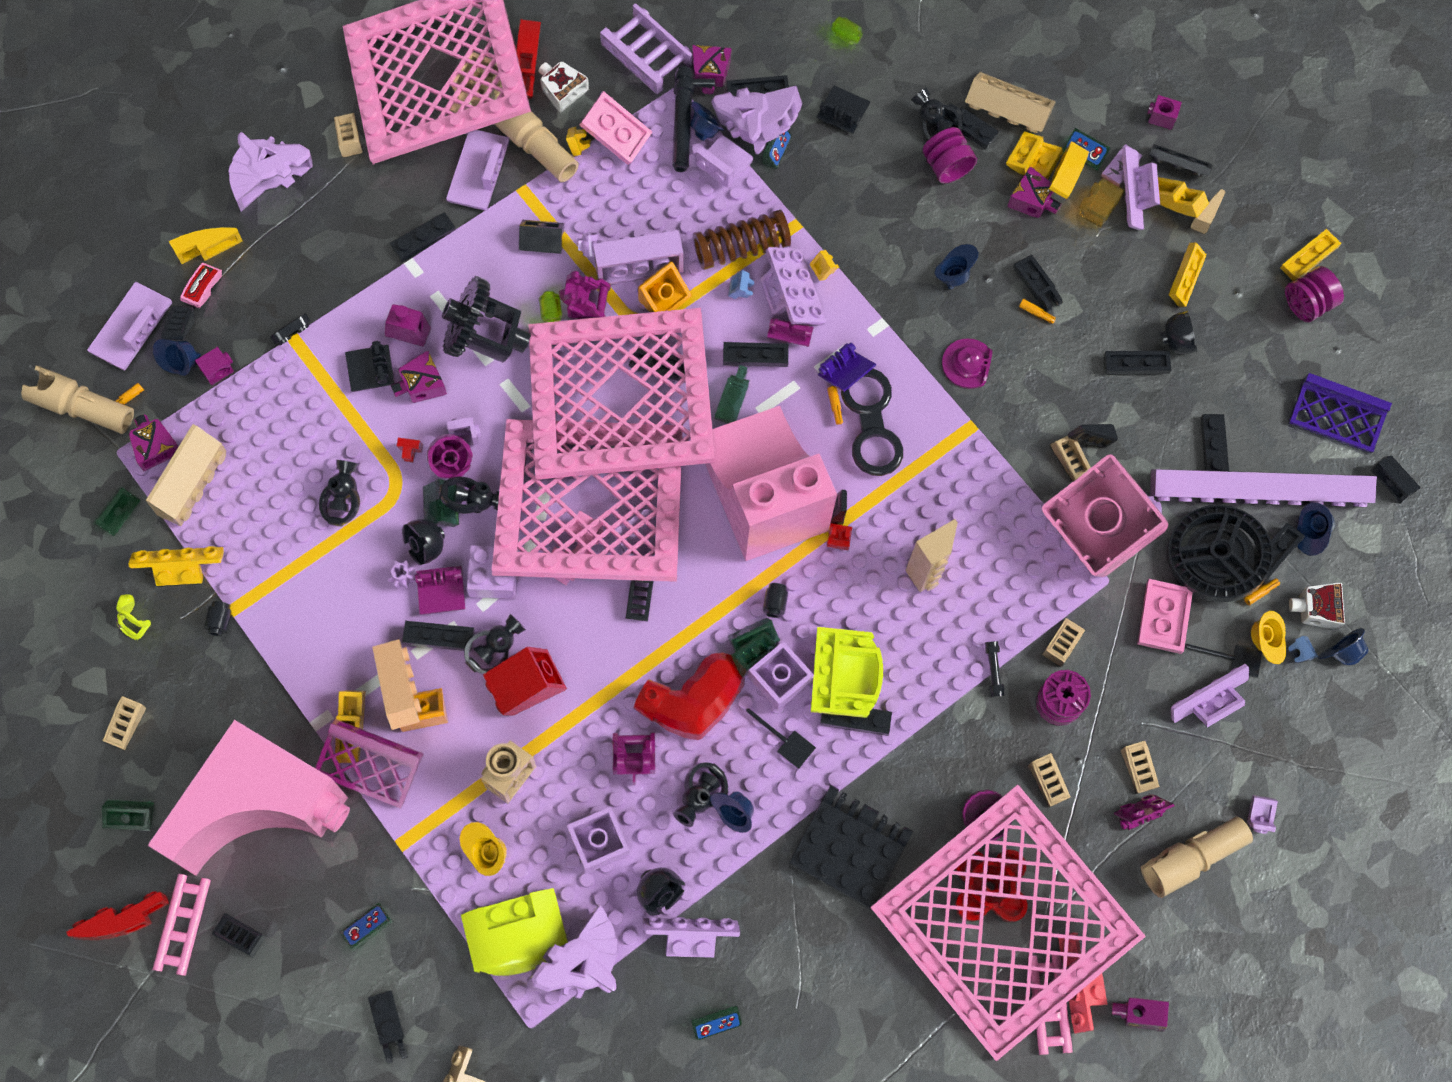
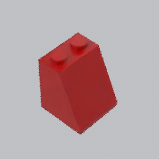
[483,646,567,716]

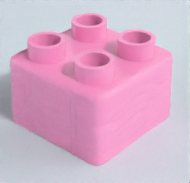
[1042,454,1168,577]

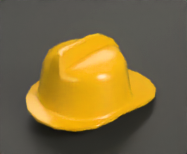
[1251,611,1286,664]
[459,822,507,876]

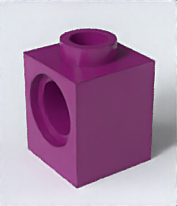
[1147,95,1182,130]
[195,347,234,386]

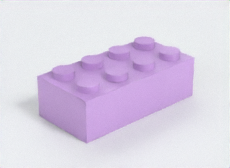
[593,230,683,285]

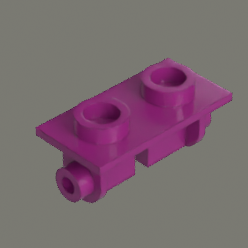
[767,318,814,347]

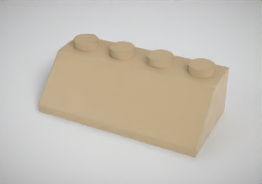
[965,72,1056,133]
[146,424,227,527]
[905,519,958,592]

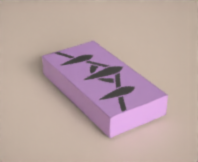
[1101,144,1142,187]

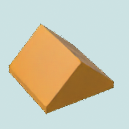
[638,261,692,312]
[400,688,448,732]

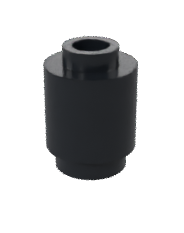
[763,583,788,618]
[204,601,232,636]

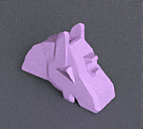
[711,86,802,154]
[228,132,313,212]
[527,905,617,999]

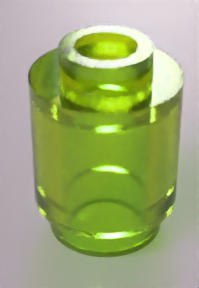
[831,16,863,45]
[538,291,562,323]

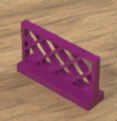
[315,719,424,808]

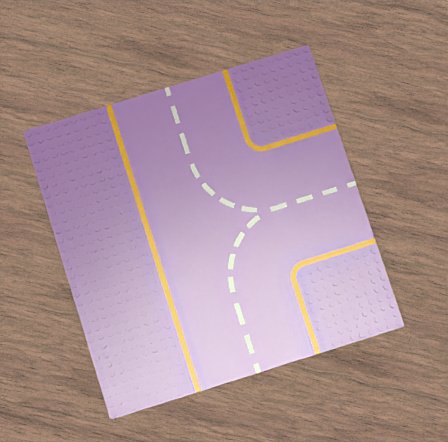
[117,88,1109,1028]

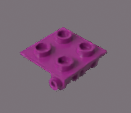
[415,566,466,615]
[1114,794,1175,830]

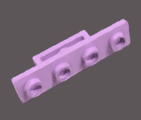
[1122,147,1160,231]
[1171,664,1249,727]
[643,916,740,957]

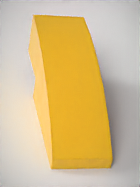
[1049,141,1089,199]
[1158,177,1209,218]
[169,227,243,264]
[335,690,366,763]

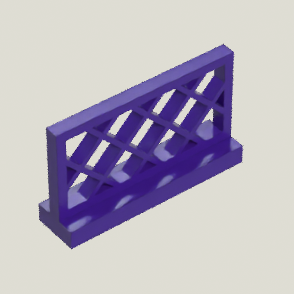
[1289,373,1392,454]

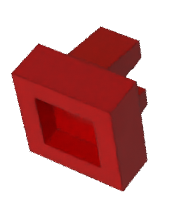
[396,437,423,462]
[827,523,852,551]

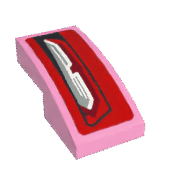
[180,263,222,308]

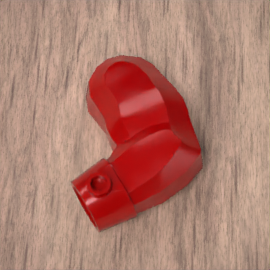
[633,653,745,740]

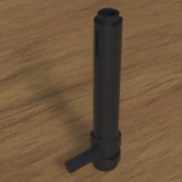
[672,66,715,172]

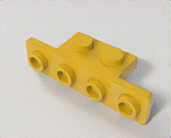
[128,546,224,586]

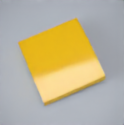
[1006,131,1063,180]

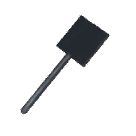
[1185,644,1262,678]
[746,708,816,769]

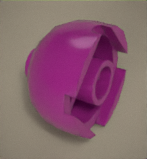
[427,434,473,479]

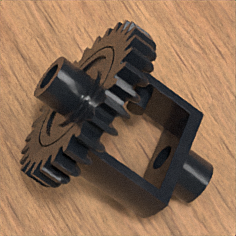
[442,276,531,363]

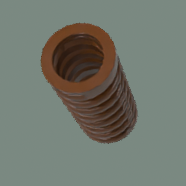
[693,209,791,270]

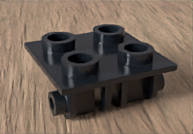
[816,85,871,134]
[345,341,395,392]

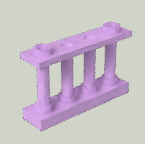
[600,3,692,95]

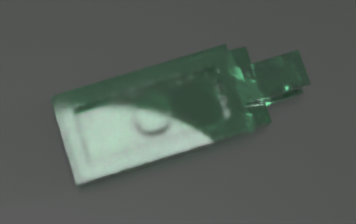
[714,365,750,424]

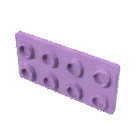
[446,130,509,211]
[760,247,826,325]
[88,282,172,371]

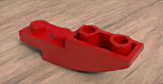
[516,19,541,99]
[66,891,170,940]

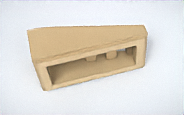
[334,113,362,157]
[1191,189,1225,234]
[1050,436,1091,482]
[1042,618,1085,667]
[103,696,147,750]
[1121,741,1160,794]
[1028,753,1070,807]

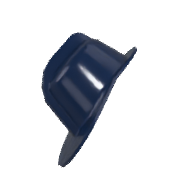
[690,102,724,141]
[934,244,979,289]
[153,339,201,376]
[1297,503,1335,556]
[1318,628,1368,665]
[710,792,754,833]

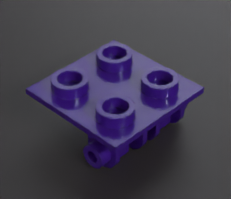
[817,342,876,392]

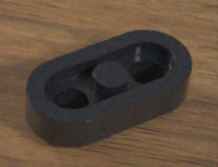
[269,313,311,345]

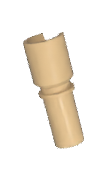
[495,112,579,182]
[21,366,134,434]
[1140,816,1253,898]

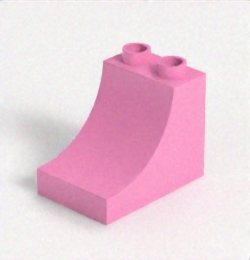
[705,406,837,561]
[148,720,350,876]

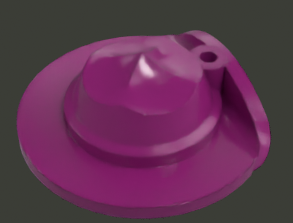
[942,338,993,389]

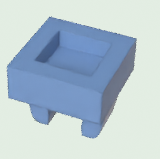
[728,270,754,299]
[1288,636,1318,663]

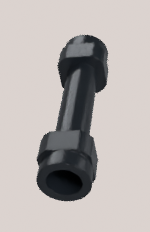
[985,641,1005,697]

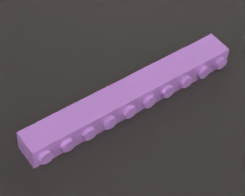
[1150,469,1377,507]

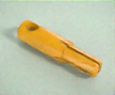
[1019,298,1056,324]
[115,383,144,405]
[827,386,843,425]
[1244,578,1280,606]

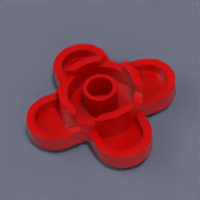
[955,850,1028,923]

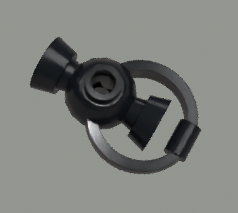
[911,87,963,140]
[319,460,360,527]
[439,476,499,514]
[464,613,526,674]
[673,762,728,827]

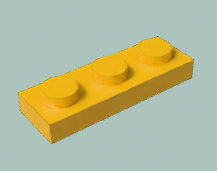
[1280,229,1341,281]
[1169,242,1206,307]

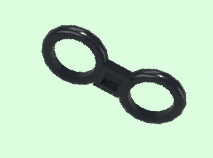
[841,368,904,476]

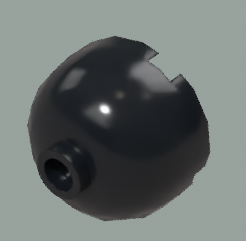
[1161,311,1198,354]
[402,519,445,565]
[637,867,685,916]

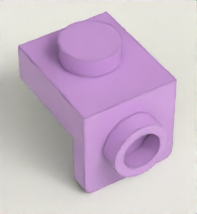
[446,417,481,445]
[1247,795,1278,834]

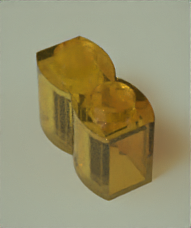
[1079,178,1124,228]

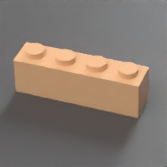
[372,639,422,730]

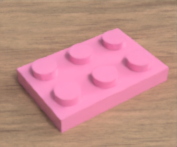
[579,92,652,165]
[1137,579,1193,654]

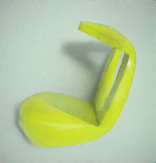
[116,594,151,640]

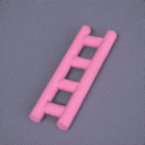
[152,874,211,976]
[1028,955,1073,1055]

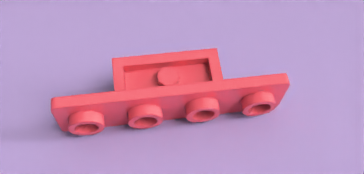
[1058,933,1107,1033]

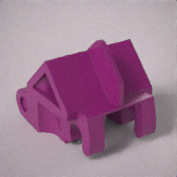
[559,271,611,319]
[613,733,655,785]

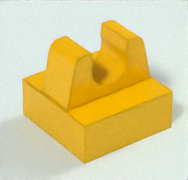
[566,127,591,157]
[809,250,839,281]

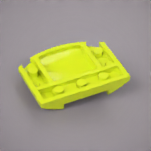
[811,627,883,718]
[461,888,568,976]

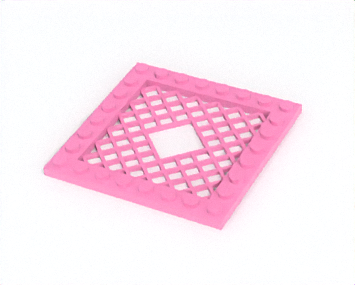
[342,0,531,164]
[529,308,715,480]
[492,419,683,582]
[871,785,1146,1061]

